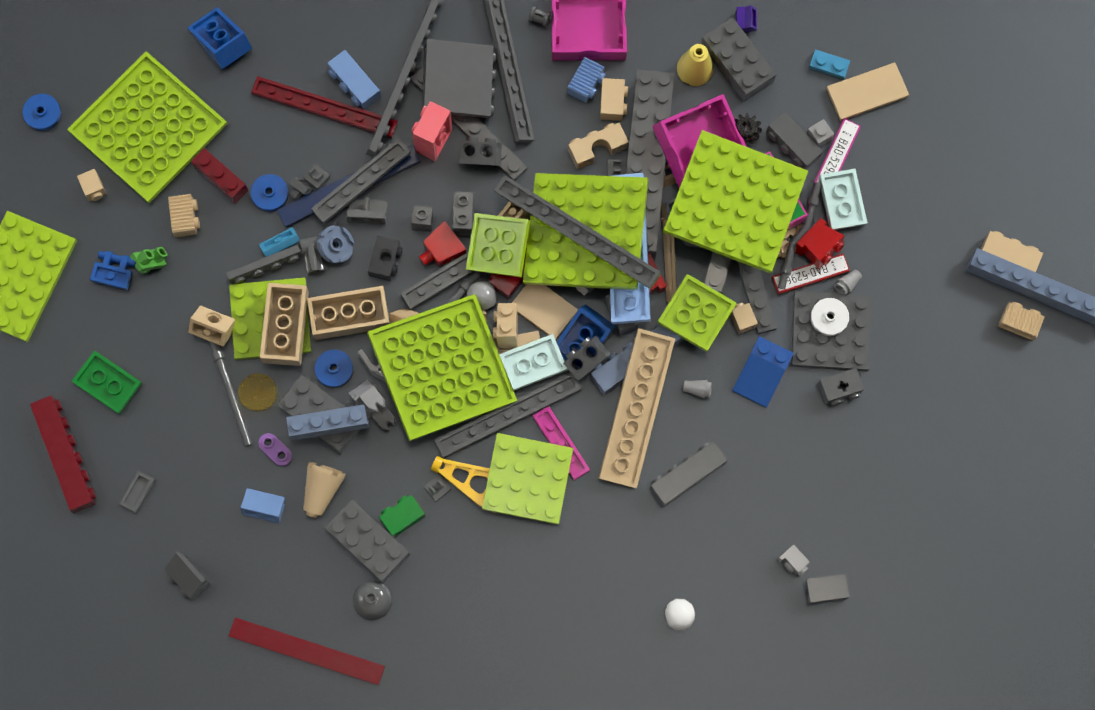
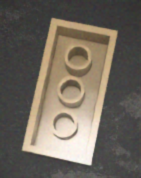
[260,283,309,366]
[307,286,390,340]

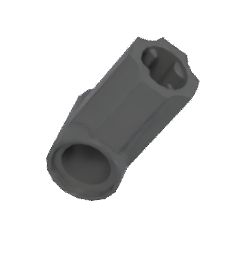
[300,235,324,275]

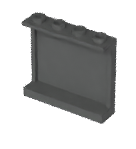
[422,39,496,122]

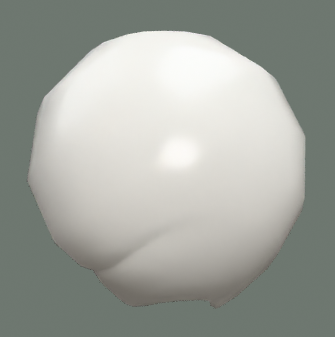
[665,599,695,631]

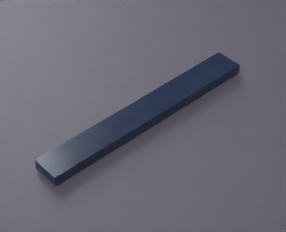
[277,145,421,228]

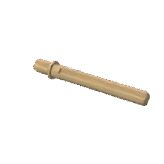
[660,203,677,303]

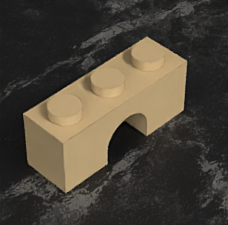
[568,123,629,170]

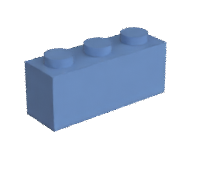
[328,50,381,110]

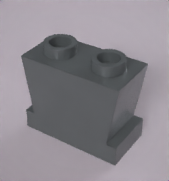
[453,192,474,237]

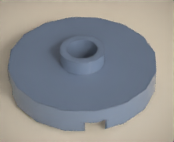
[317,225,354,263]

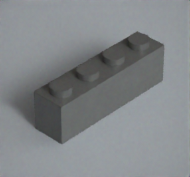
[650,442,728,507]

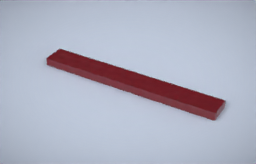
[251,76,398,139]
[228,617,385,685]

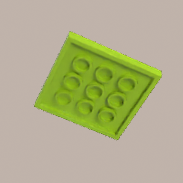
[229,277,312,360]
[482,433,573,525]

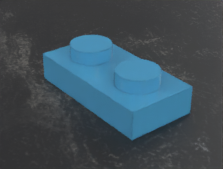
[809,49,850,80]
[259,227,300,257]

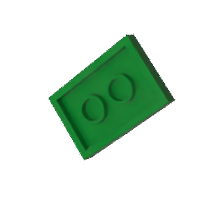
[71,350,142,415]

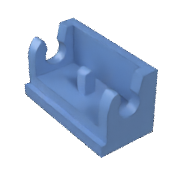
[241,488,285,524]

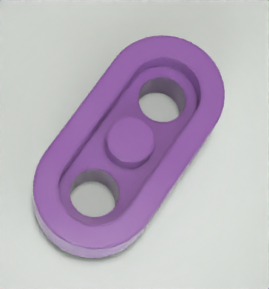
[258,433,292,467]

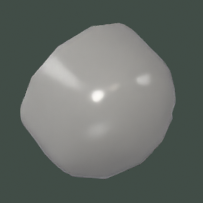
[467,281,497,310]

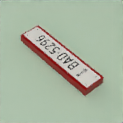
[772,254,850,295]

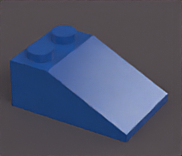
[187,7,252,69]
[556,304,617,367]
[732,336,794,408]

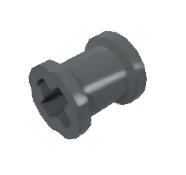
[528,6,551,27]

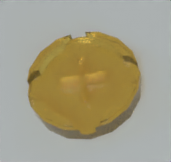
[238,373,277,412]

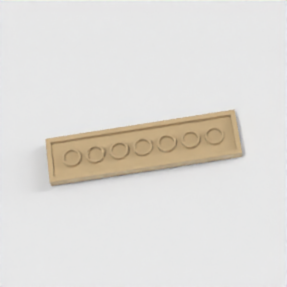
[598,328,675,488]

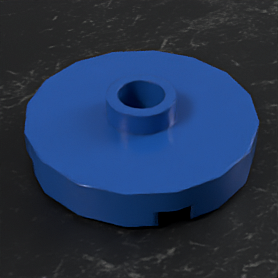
[22,94,61,131]
[250,174,289,212]
[315,350,353,388]

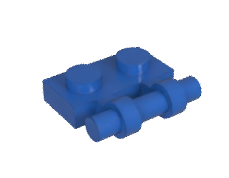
[90,251,136,291]

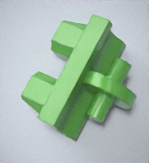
[130,247,168,273]

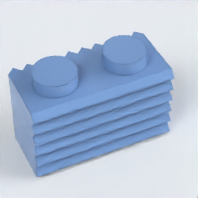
[567,57,606,103]

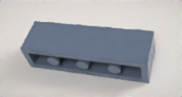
[286,404,369,441]

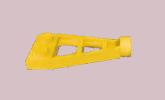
[431,456,496,514]

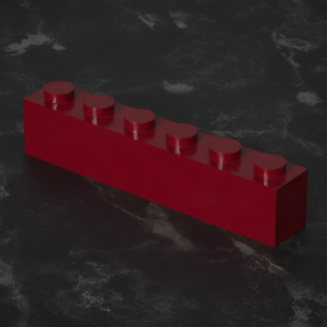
[30,395,97,513]

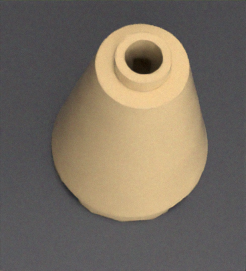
[303,462,346,518]

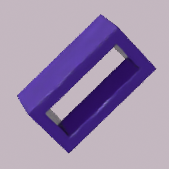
[736,5,757,33]

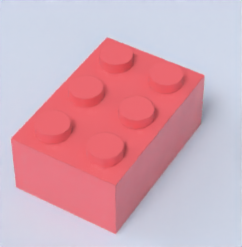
[411,101,452,161]

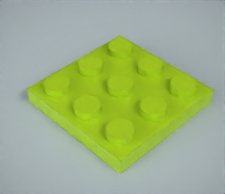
[466,213,530,277]
[657,274,737,352]

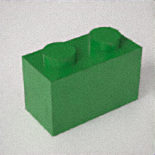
[379,495,426,538]

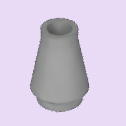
[834,270,862,296]
[683,380,712,399]

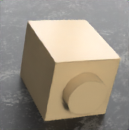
[77,169,106,201]
[730,303,758,335]

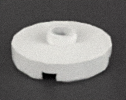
[811,298,849,336]

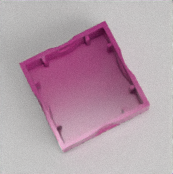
[551,0,627,61]
[652,94,747,188]

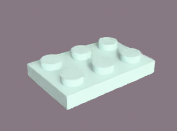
[818,169,867,230]
[499,334,567,391]

